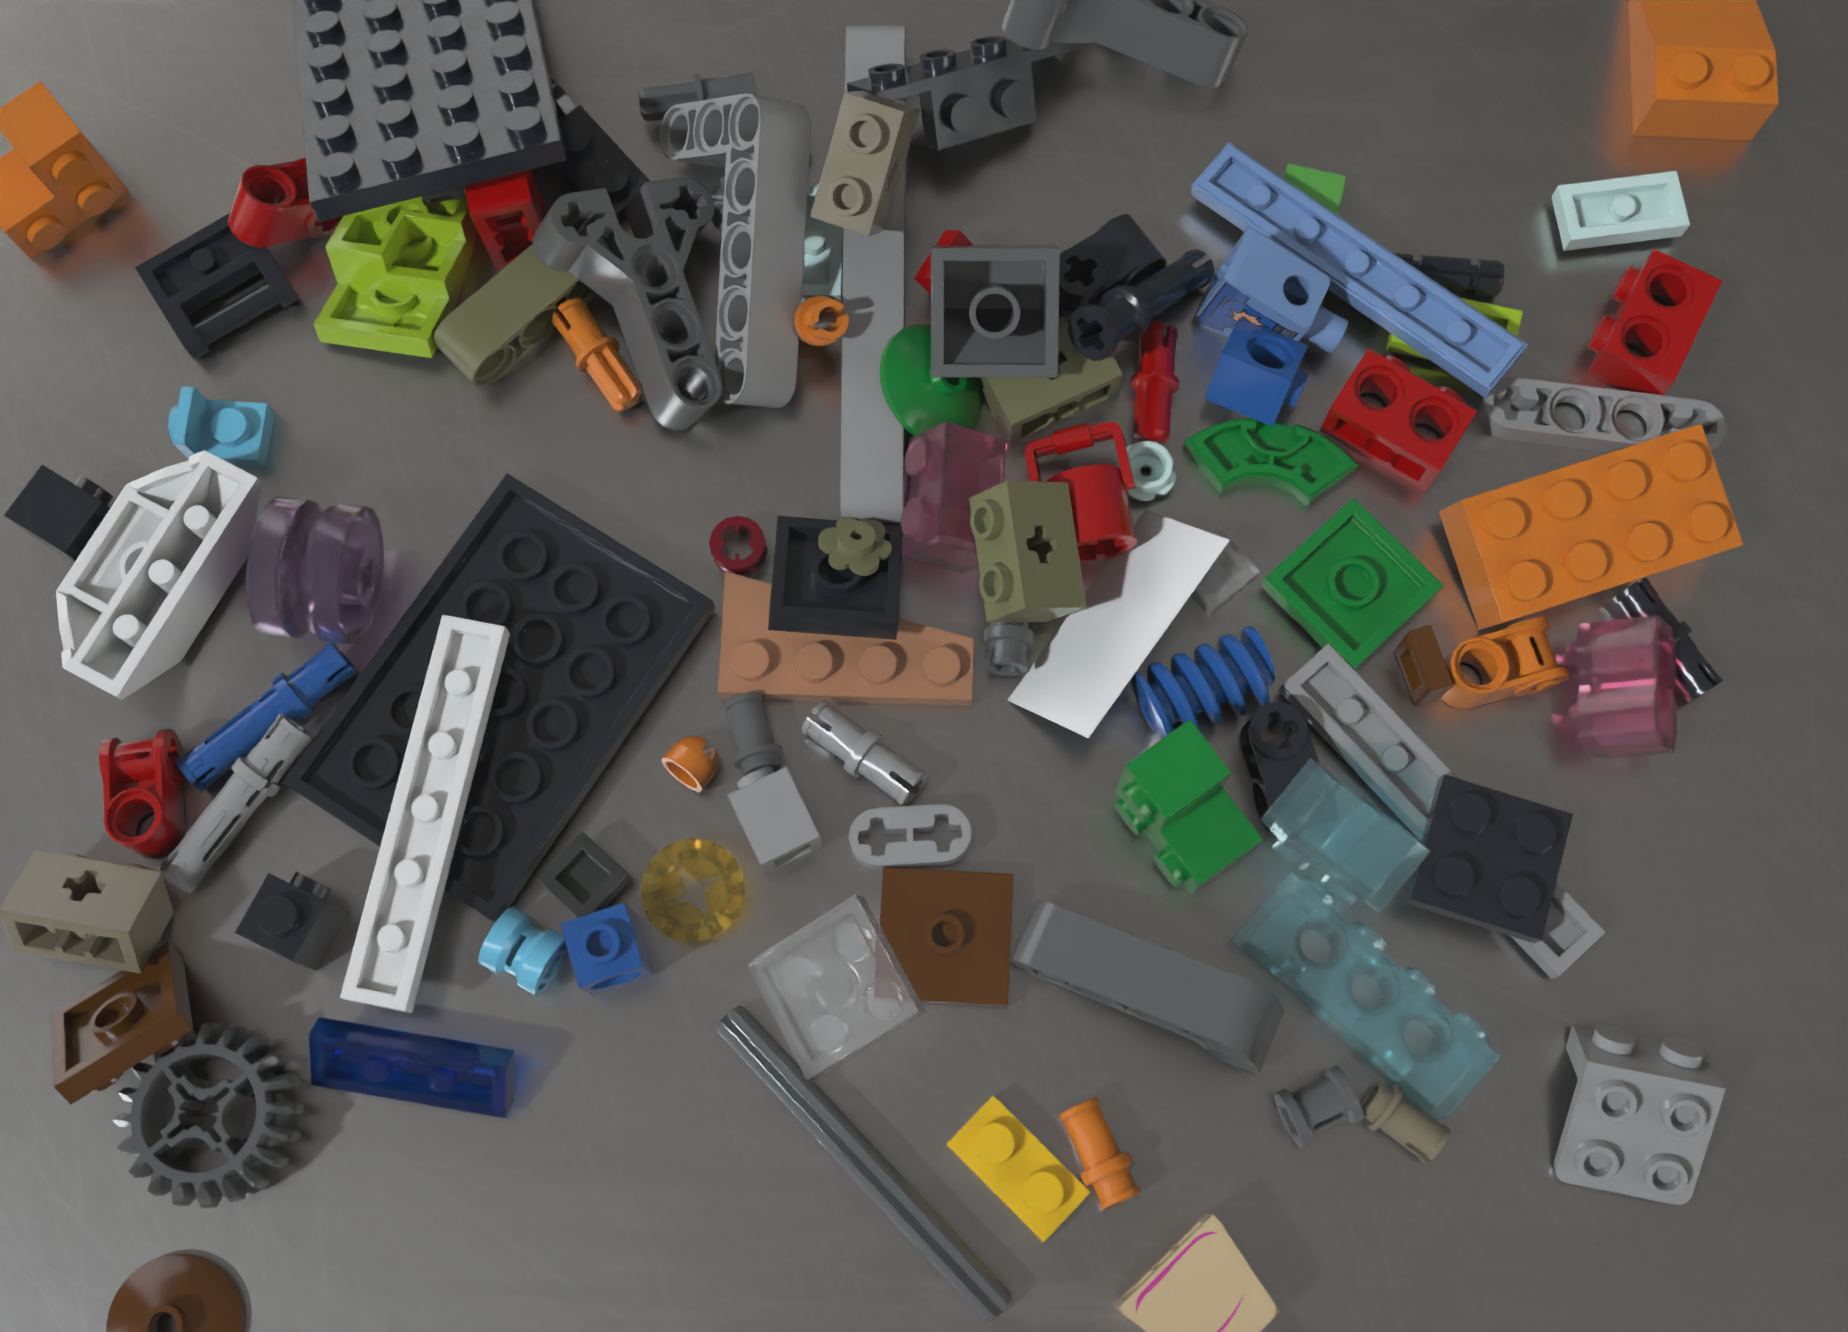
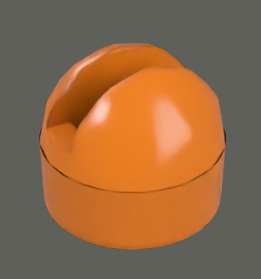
[661,735,719,792]

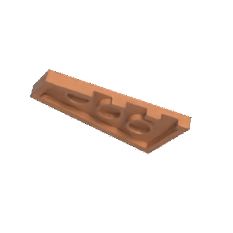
[718,571,974,706]

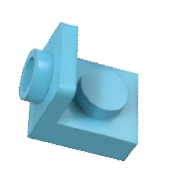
[168,386,275,469]

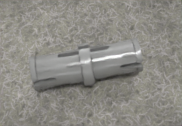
[801,700,928,806]

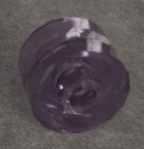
[246,496,384,645]

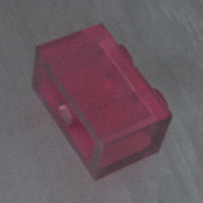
[901,421,1007,573]

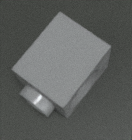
[727,766,824,875]

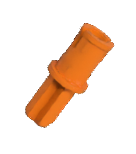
[550,297,643,412]

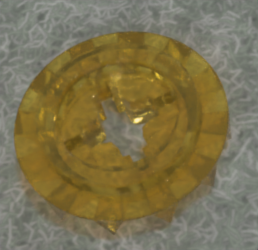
[640,838,746,944]

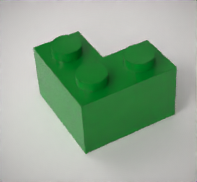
[1115,719,1263,895]

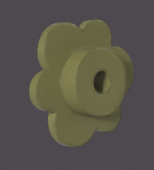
[818,517,892,576]

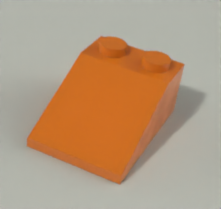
[1628,0,1779,141]

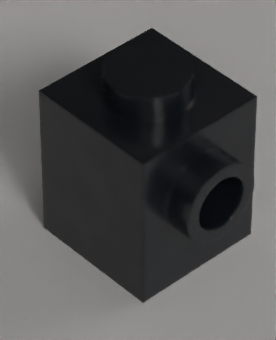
[4,465,113,562]
[235,872,349,971]

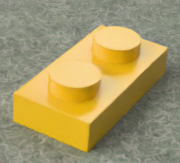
[946,1095,1091,1242]

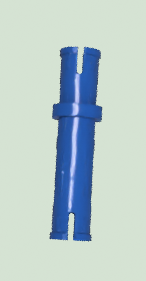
[175,641,358,792]

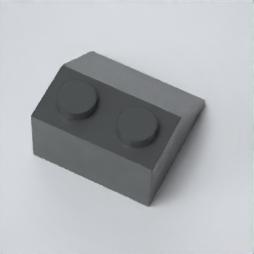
[931,245,1060,378]

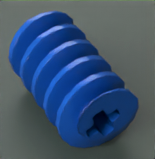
[1130,626,1275,738]

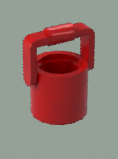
[1025,421,1137,564]

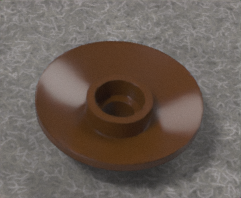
[106,1254,245,1332]

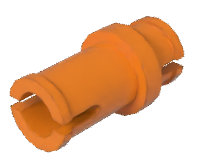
[794,296,849,346]
[1059,1098,1141,1211]

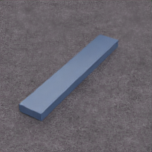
[1191,142,1528,399]

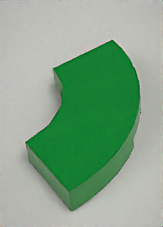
[1183,418,1359,507]

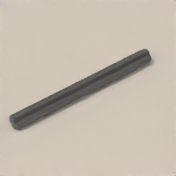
[716,1005,1012,1322]

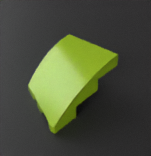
[314,188,478,358]

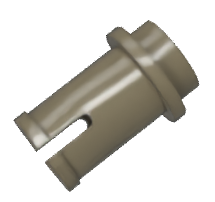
[1361,1081,1451,1164]

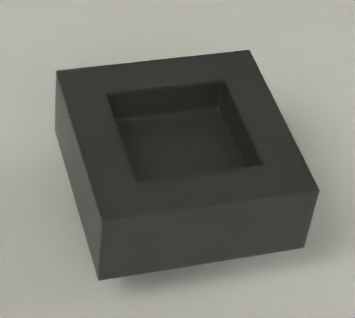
[537,831,633,917]

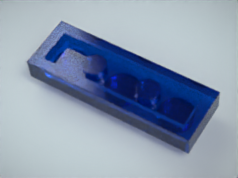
[309,1017,514,1118]

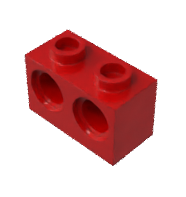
[464,169,546,270]
[1586,249,1723,395]
[1320,348,1477,492]

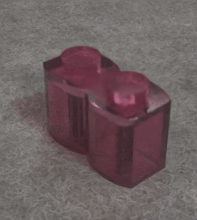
[1568,615,1677,758]

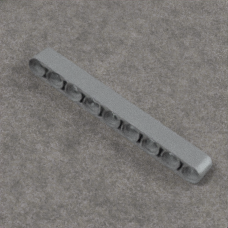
[840,25,906,524]

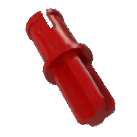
[1130,322,1180,445]

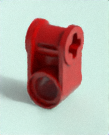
[228,157,344,248]
[99,729,186,859]

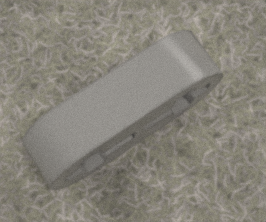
[848,804,972,871]

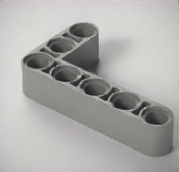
[660,93,811,408]

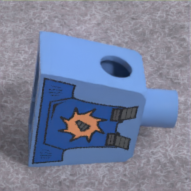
[1192,227,1348,353]

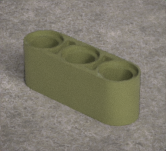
[433,244,597,387]

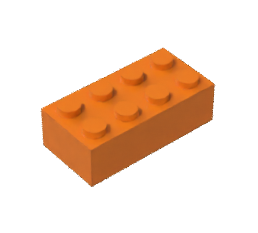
[1438,424,1744,630]

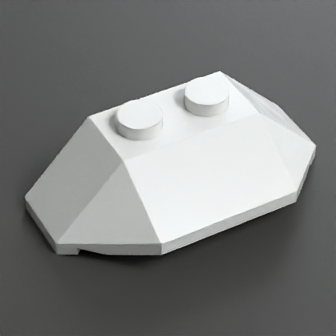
[56,450,262,700]

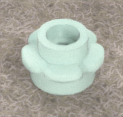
[1116,441,1176,501]

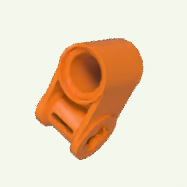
[1441,616,1570,709]

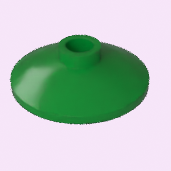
[880,324,983,444]

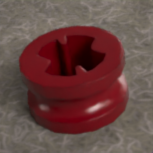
[709,516,768,577]

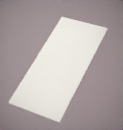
[1008,510,1230,739]

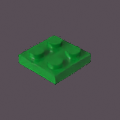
[1261,497,1444,670]

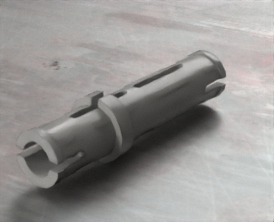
[157,713,314,893]

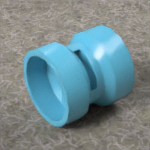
[478,906,568,996]

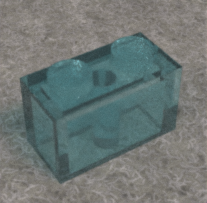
[1261,758,1430,913]

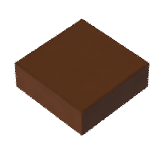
[1395,624,1453,706]

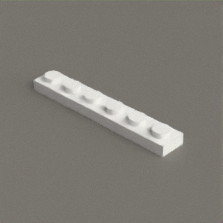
[340,615,510,1013]

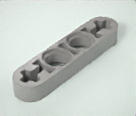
[1477,377,1727,452]

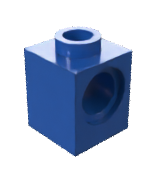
[1204,318,1309,427]
[560,902,655,996]

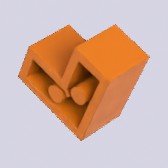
[0,81,129,259]

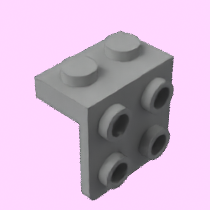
[1554,1024,1726,1205]

